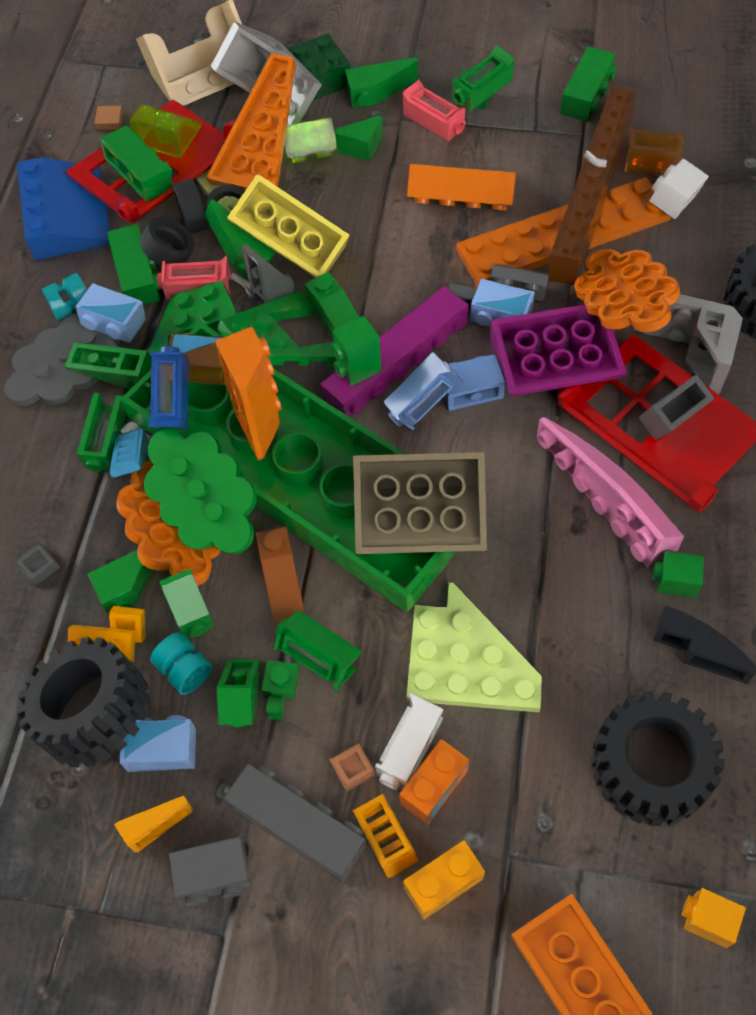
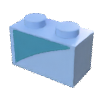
[470,279,535,327]
[76,283,146,343]
[120,715,196,772]

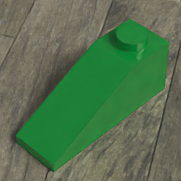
[345,57,418,109]
[205,198,277,279]
[305,272,359,336]
[64,342,152,390]

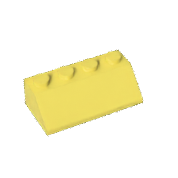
[227,174,349,277]

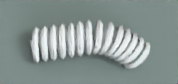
[584,150,607,167]

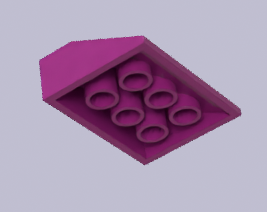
[489,305,627,397]

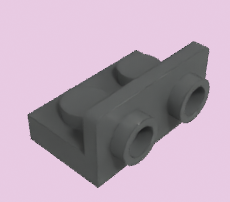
[491,263,549,301]

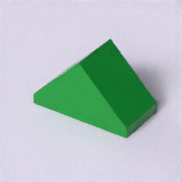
[333,115,383,161]

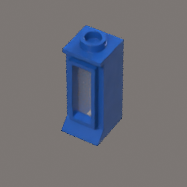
[148,347,189,430]

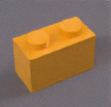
[403,840,485,920]

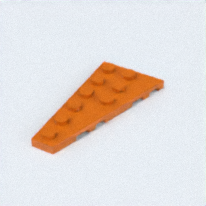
[206,53,296,191]

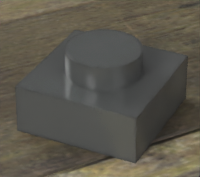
[449,280,478,303]

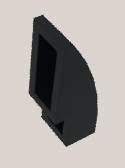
[653,605,756,684]

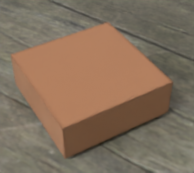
[94,106,124,130]
[329,743,376,792]

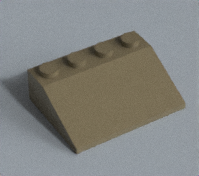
[353,452,487,554]

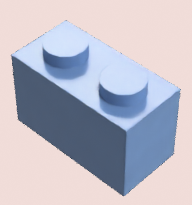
[443,354,505,411]

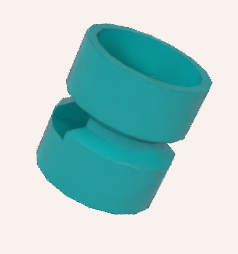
[41,273,87,321]
[150,632,213,695]

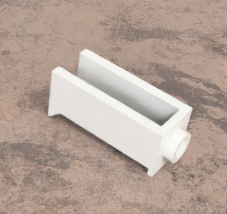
[375,693,444,790]

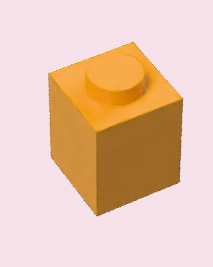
[682,888,746,948]

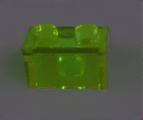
[130,104,202,158]
[284,117,337,163]

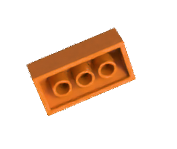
[407,164,517,210]
[215,326,282,461]

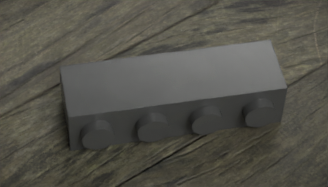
[224,764,366,883]

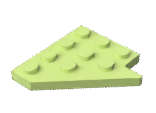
[406,583,542,713]

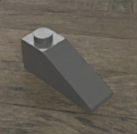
[242,244,295,306]

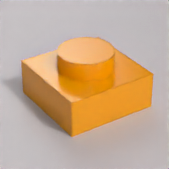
[109,606,146,643]

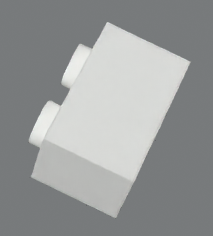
[649,159,709,219]

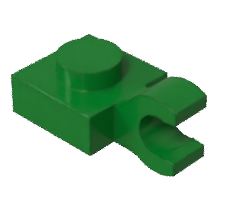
[261,660,301,720]

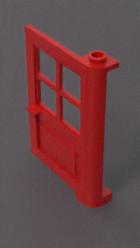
[66,99,236,223]
[557,334,756,513]

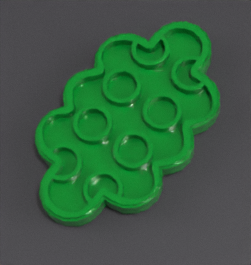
[144,429,257,555]

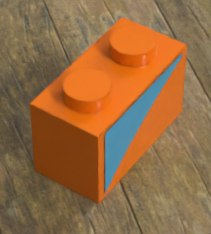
[399,739,470,826]

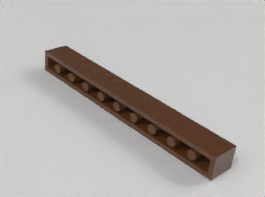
[549,87,636,285]

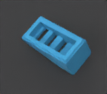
[110,428,149,477]

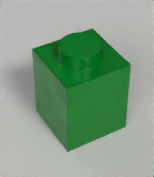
[652,551,704,598]

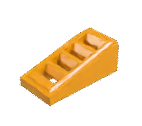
[352,794,418,878]
[114,795,194,853]

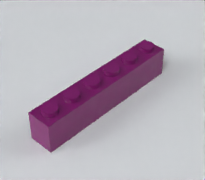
[320,286,468,417]

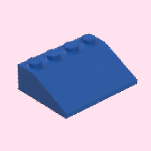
[17,157,111,260]

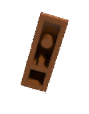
[255,527,305,630]

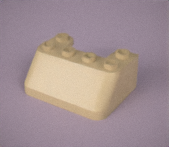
[136,0,242,106]

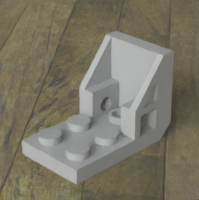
[211,22,322,128]
[634,294,743,395]

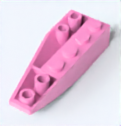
[537,417,684,569]

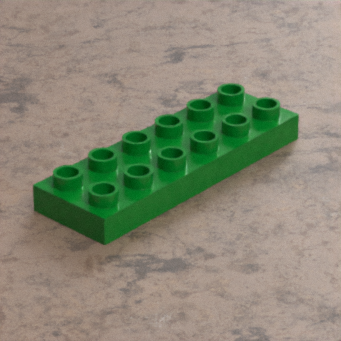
[121,322,457,613]

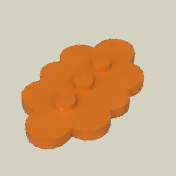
[574,249,681,332]
[116,461,221,586]

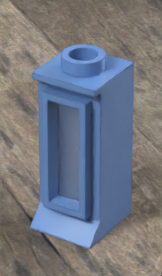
[384,352,464,430]

